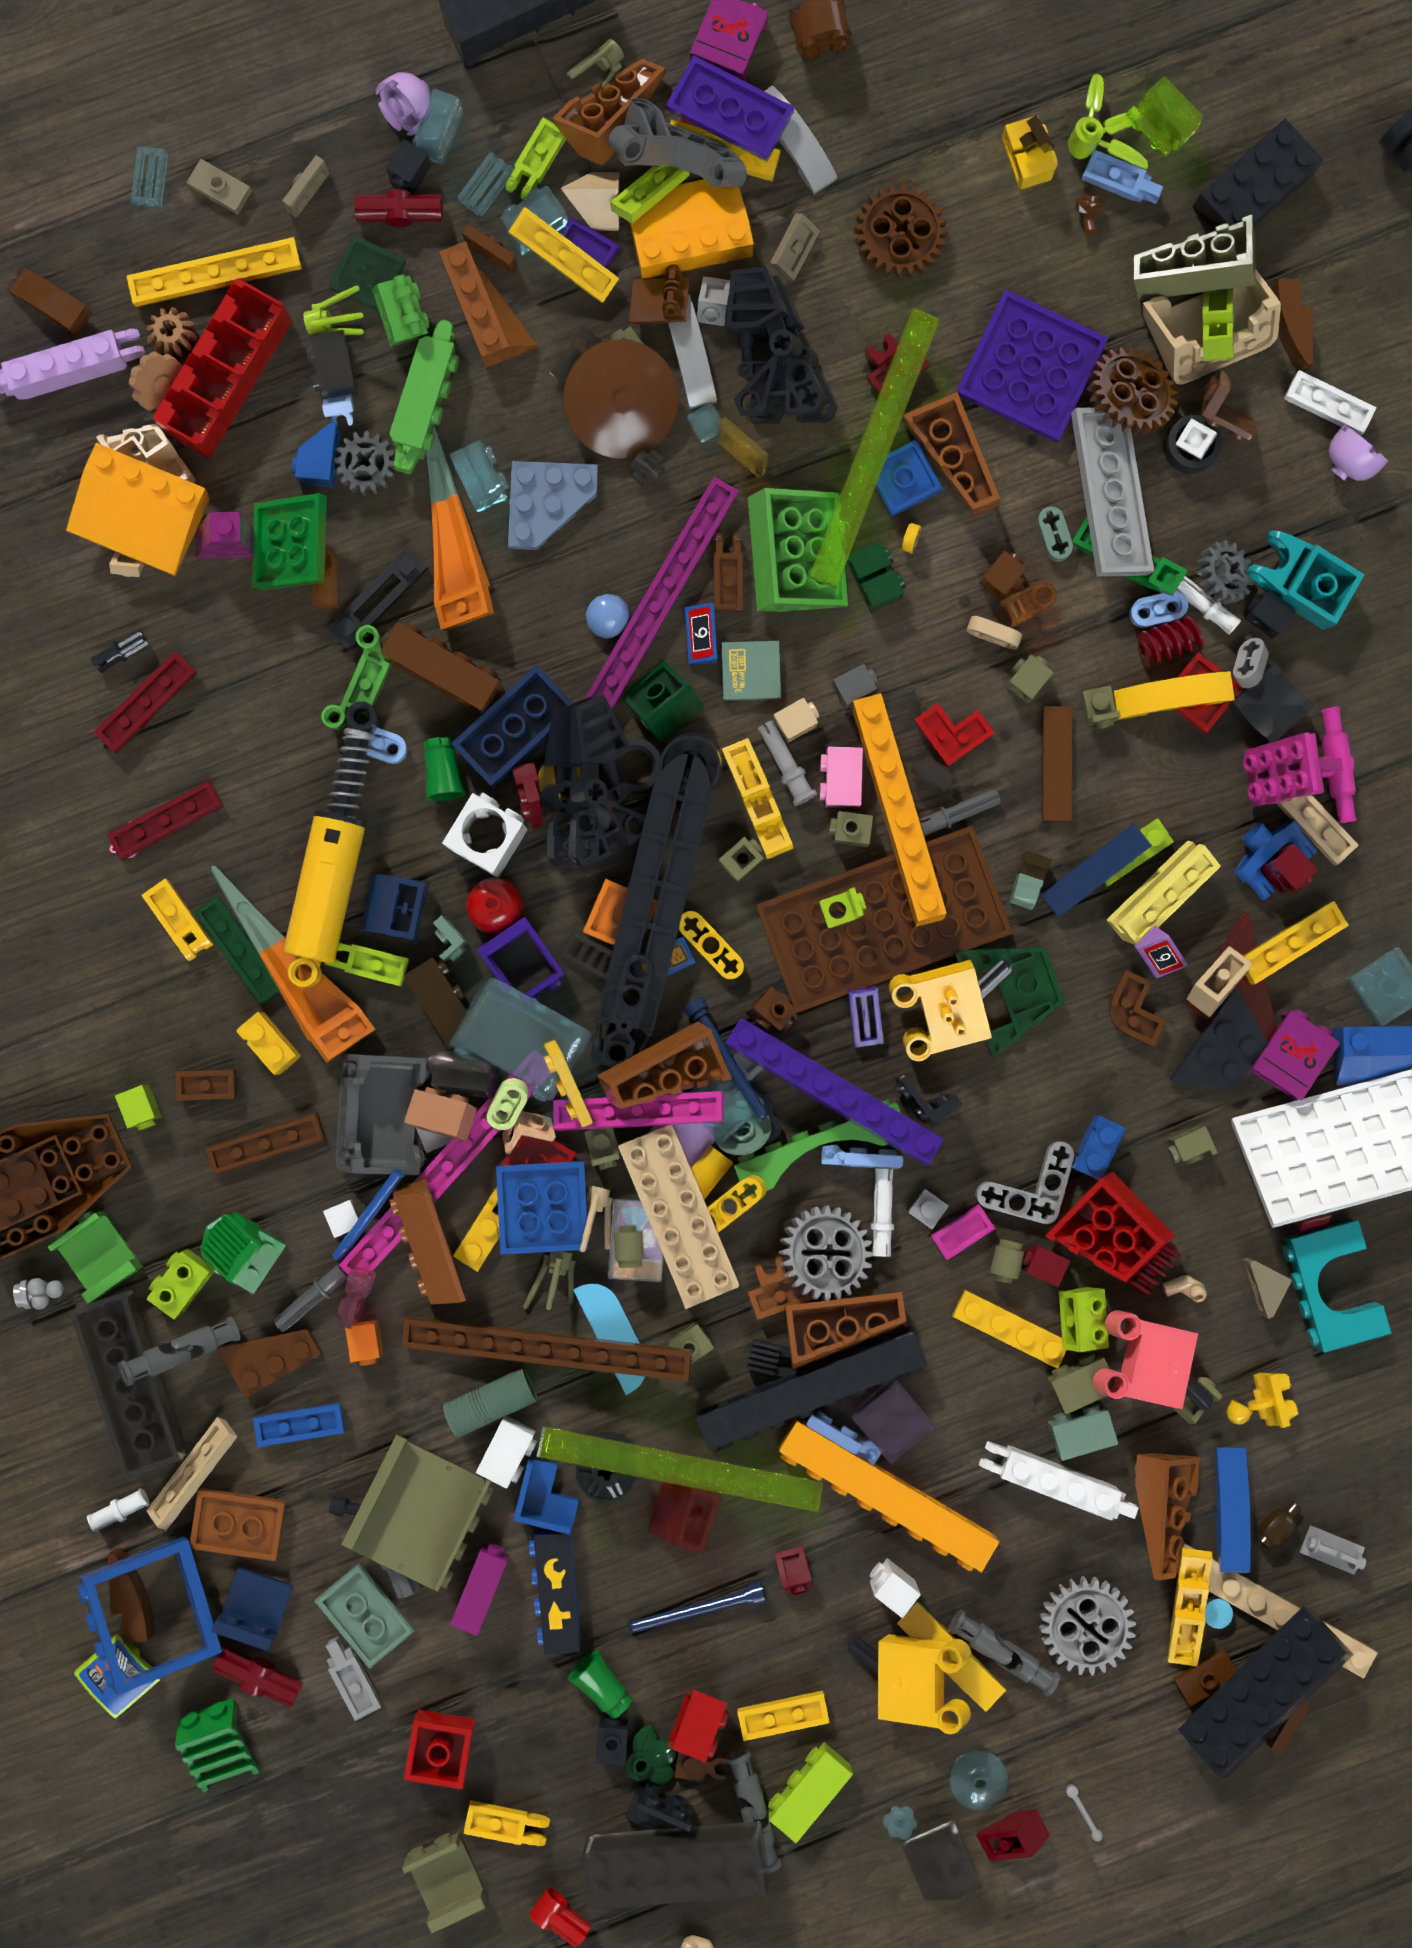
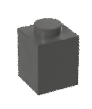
[832,664,879,709]

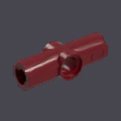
[354,189,443,228]
[212,1645,304,1708]

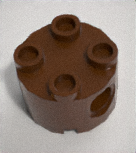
[788,0,852,61]

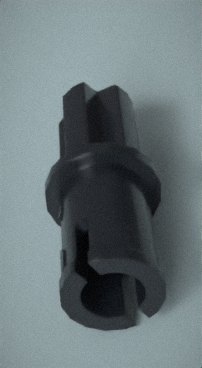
[91,630,148,673]

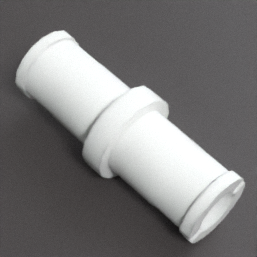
[87,1488,150,1533]

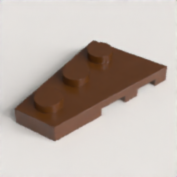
[217,1328,323,1399]

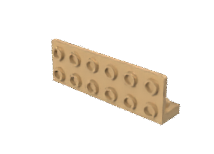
[618,1125,739,1309]

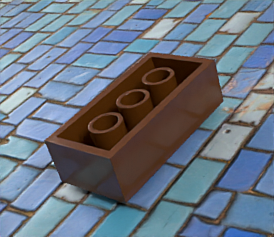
[380,622,505,716]

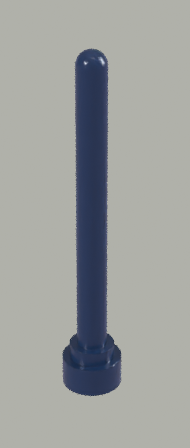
[683,997,768,1120]
[629,1581,767,1633]

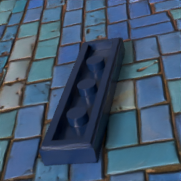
[1041,823,1152,917]

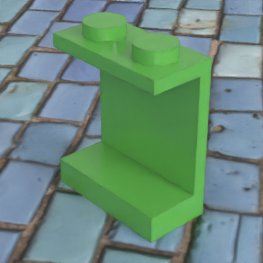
[48,1210,143,1304]

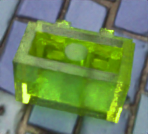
[1126,76,1204,156]

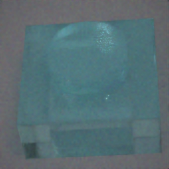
[687,402,726,443]

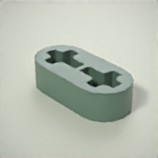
[1036,506,1073,562]

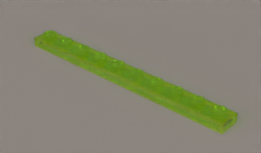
[809,308,940,588]
[537,1426,824,1512]

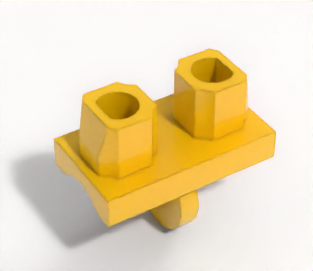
[1248,1372,1298,1428]

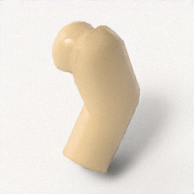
[1162,1275,1207,1302]

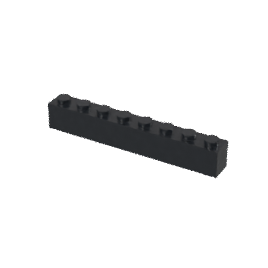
[696,1325,927,1451]

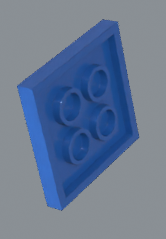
[496,1161,589,1255]

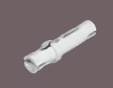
[1176,576,1241,635]
[871,1168,894,1257]

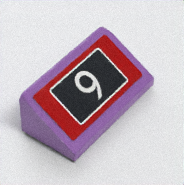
[1135,926,1187,978]

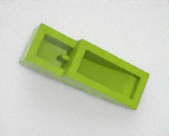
[1203,288,1234,361]

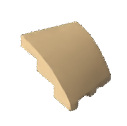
[96,423,196,483]

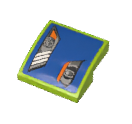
[74,1632,160,1719]

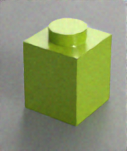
[115,1085,162,1131]

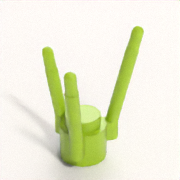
[304,285,364,337]

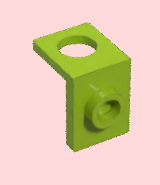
[819,887,866,928]

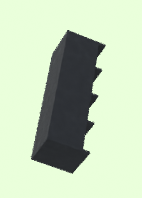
[439,0,597,67]

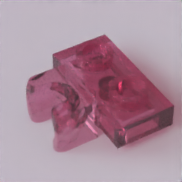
[337,1267,377,1329]

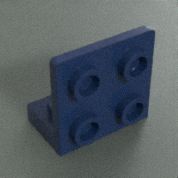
[212,1567,293,1651]

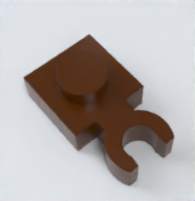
[675,1752,727,1782]

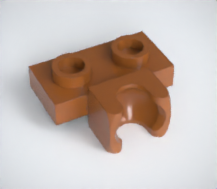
[748,1256,812,1320]

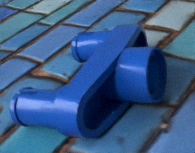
[1235,820,1317,900]

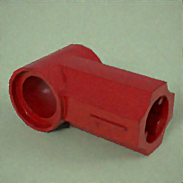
[529,1887,591,1948]

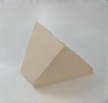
[561,172,620,231]

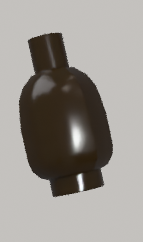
[1256,1501,1302,1551]

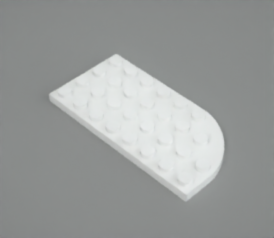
[1231,1069,1412,1228]

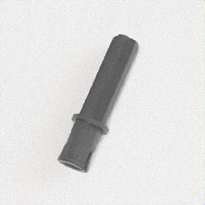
[919,790,1001,836]
[274,1264,350,1332]

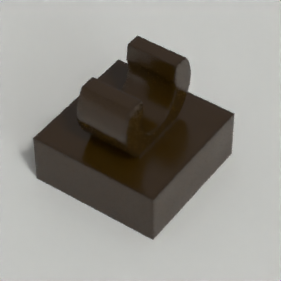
[1019,115,1055,153]

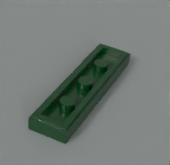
[193,895,280,1005]

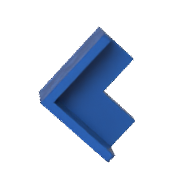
[513,1456,580,1534]

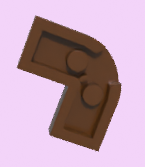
[1109,970,1167,1047]

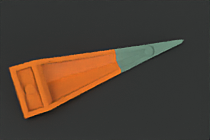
[426,426,494,631]
[211,865,376,1063]

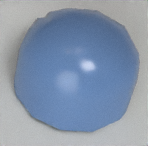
[585,594,631,639]

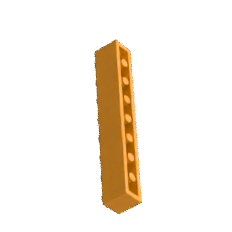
[852,693,947,927]
[778,1417,999,1572]

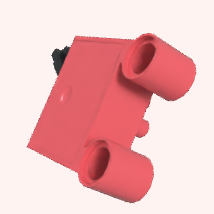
[1093,1310,1214,1411]

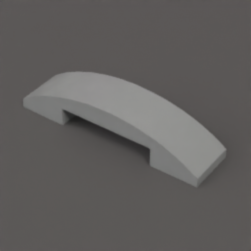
[764,86,837,195]
[667,294,717,409]

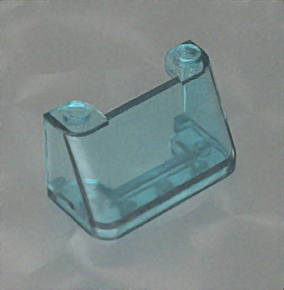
[449,978,592,1102]

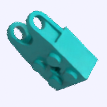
[1247,530,1365,630]

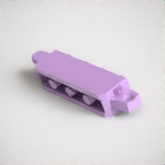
[0,329,145,399]

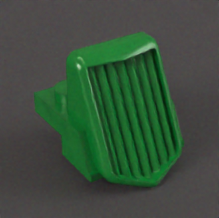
[200,1211,286,1294]

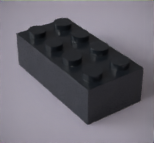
[1193,118,1324,231]

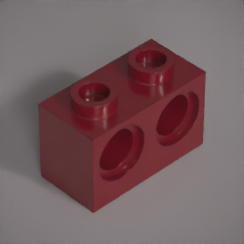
[1260,844,1318,894]

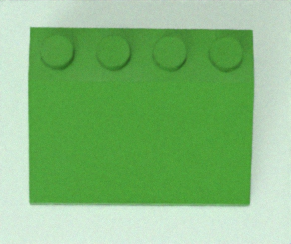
[748,488,848,612]

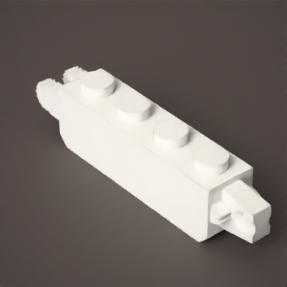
[979,1441,1138,1521]

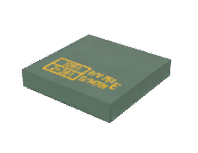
[722,641,781,701]

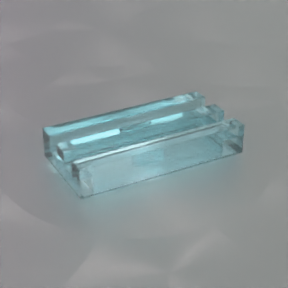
[130,146,168,209]
[457,151,514,217]

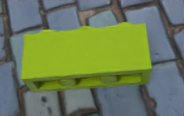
[768,1742,853,1843]

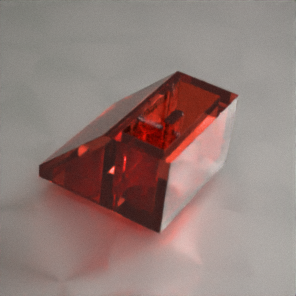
[648,1473,721,1554]

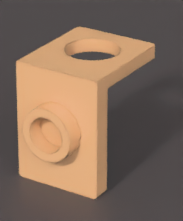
[502,1111,556,1154]

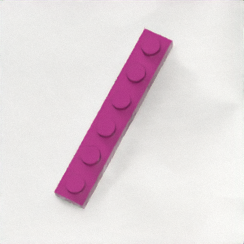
[553,1091,725,1131]

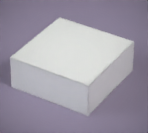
[1176,418,1217,460]
[323,1199,359,1238]

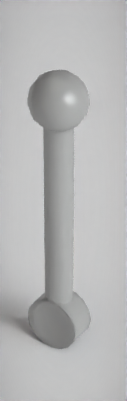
[1066,1784,1103,1842]

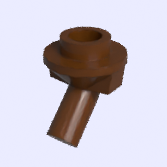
[1076,193,1105,236]

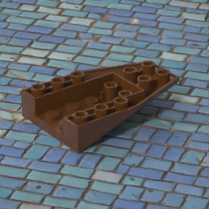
[0,1114,133,1262]

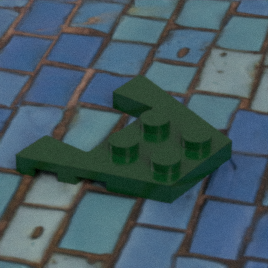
[953,946,1065,1058]

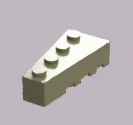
[1134,215,1256,301]

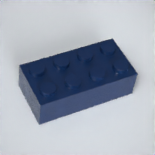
[451,664,572,790]

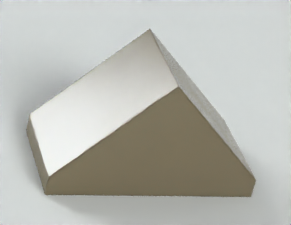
[1242,1258,1292,1319]

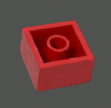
[666,1689,729,1763]
[404,1710,476,1789]

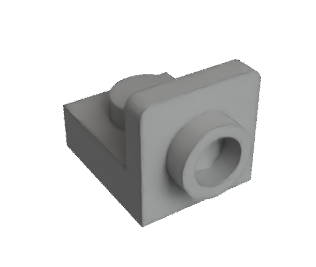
[697,276,730,326]

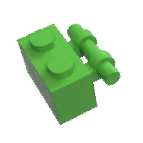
[372,274,429,347]

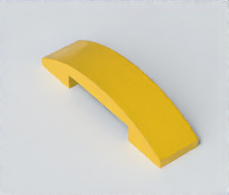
[1114,671,1235,720]

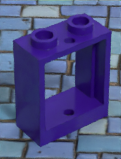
[477,917,566,1009]

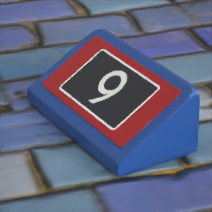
[685,603,717,665]

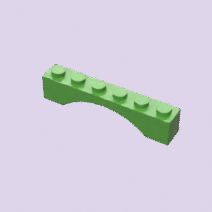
[733,1099,901,1197]

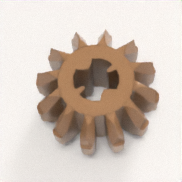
[146,307,197,358]

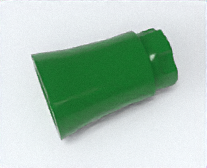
[424,737,466,802]
[568,1650,632,1719]

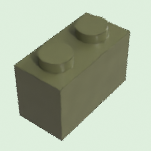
[1047,1353,1114,1414]

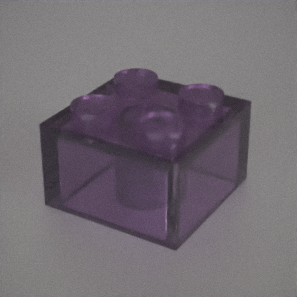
[850,1377,935,1464]

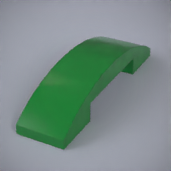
[1072,517,1188,596]

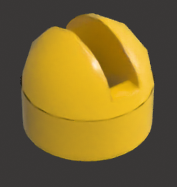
[1227,1399,1253,1425]

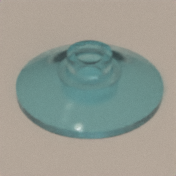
[949,1750,1008,1810]

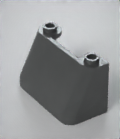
[335,1054,430,1175]

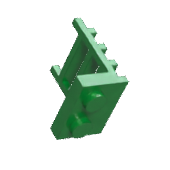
[175,1698,259,1792]

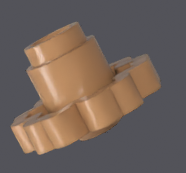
[129,352,183,411]

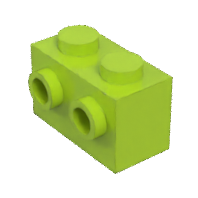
[147,1249,214,1320]
[1059,1287,1109,1352]

